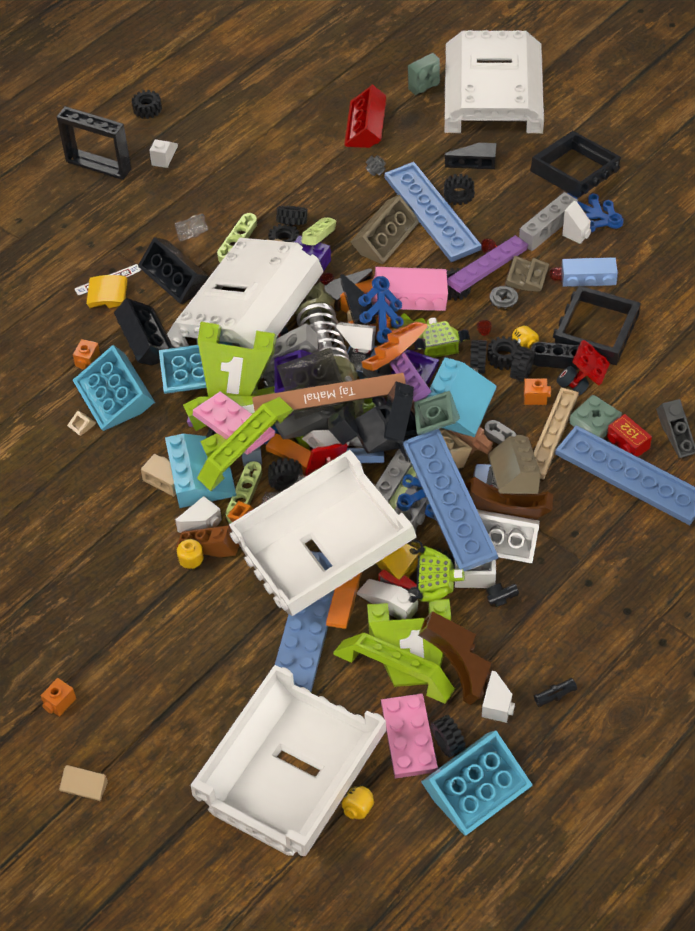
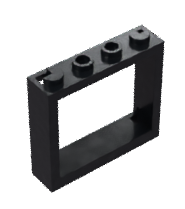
[57,106,131,180]
[530,131,621,198]
[552,285,641,366]

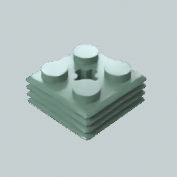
[408,53,440,95]
[569,395,622,439]

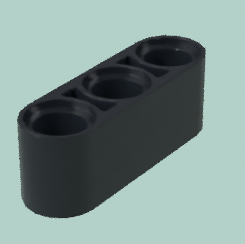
[531,342,579,370]

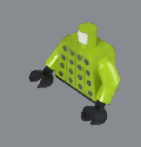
[414,318,470,358]
[408,540,465,603]

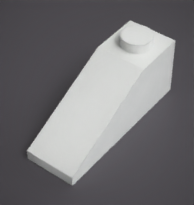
[357,579,418,620]

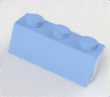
[561,258,618,287]

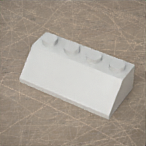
[477,509,540,563]

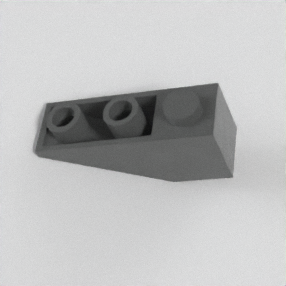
[656,399,695,458]

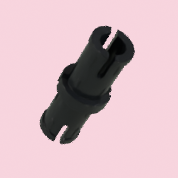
[534,678,577,707]

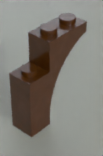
[464,477,554,520]
[418,611,491,705]

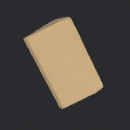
[59,765,108,801]

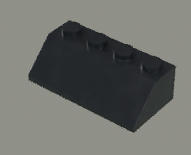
[138,237,210,304]
[114,298,174,366]

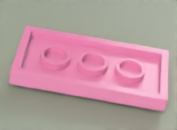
[193,392,275,455]
[381,694,438,778]

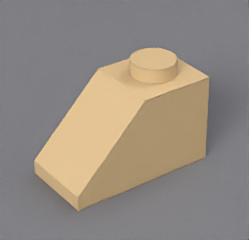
[141,454,176,497]

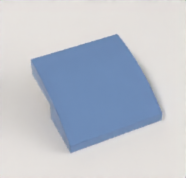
[346,448,384,463]

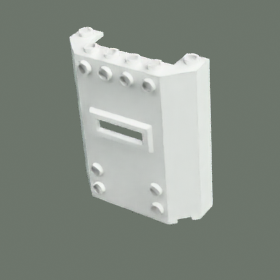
[445,30,544,133]
[167,238,324,349]
[229,450,416,616]
[190,665,386,856]

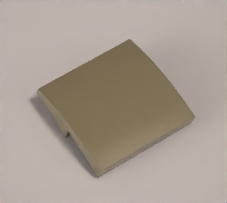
[505,256,549,291]

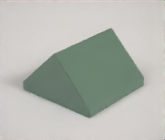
[414,391,460,435]

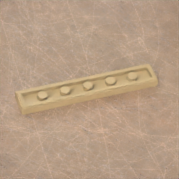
[534,387,579,480]

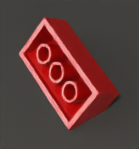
[344,84,386,148]

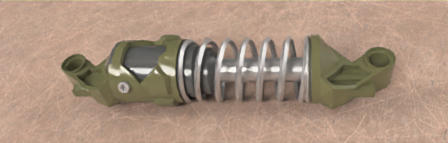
[295,282,365,418]

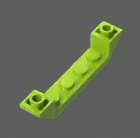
[197,397,294,492]
[333,633,455,704]

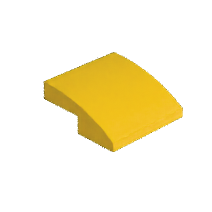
[87,275,127,308]

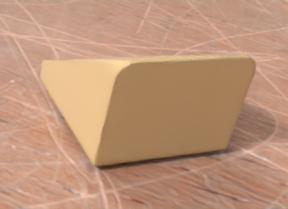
[67,411,96,436]

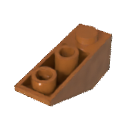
[176,526,239,557]

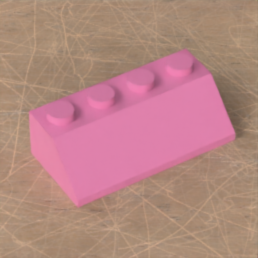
[372,267,448,311]

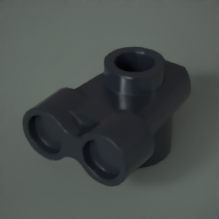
[486,583,519,607]

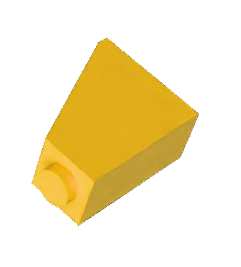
[376,544,421,580]

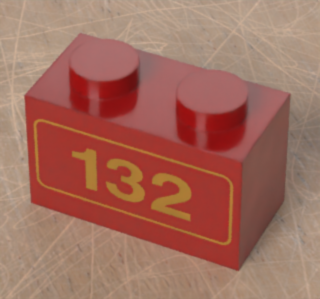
[607,414,652,457]

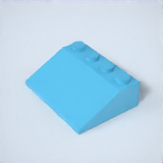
[159,341,232,394]
[73,345,155,431]
[427,357,497,437]
[165,434,237,508]
[421,731,533,836]

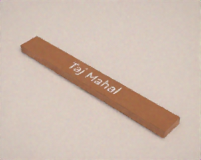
[252,372,406,411]

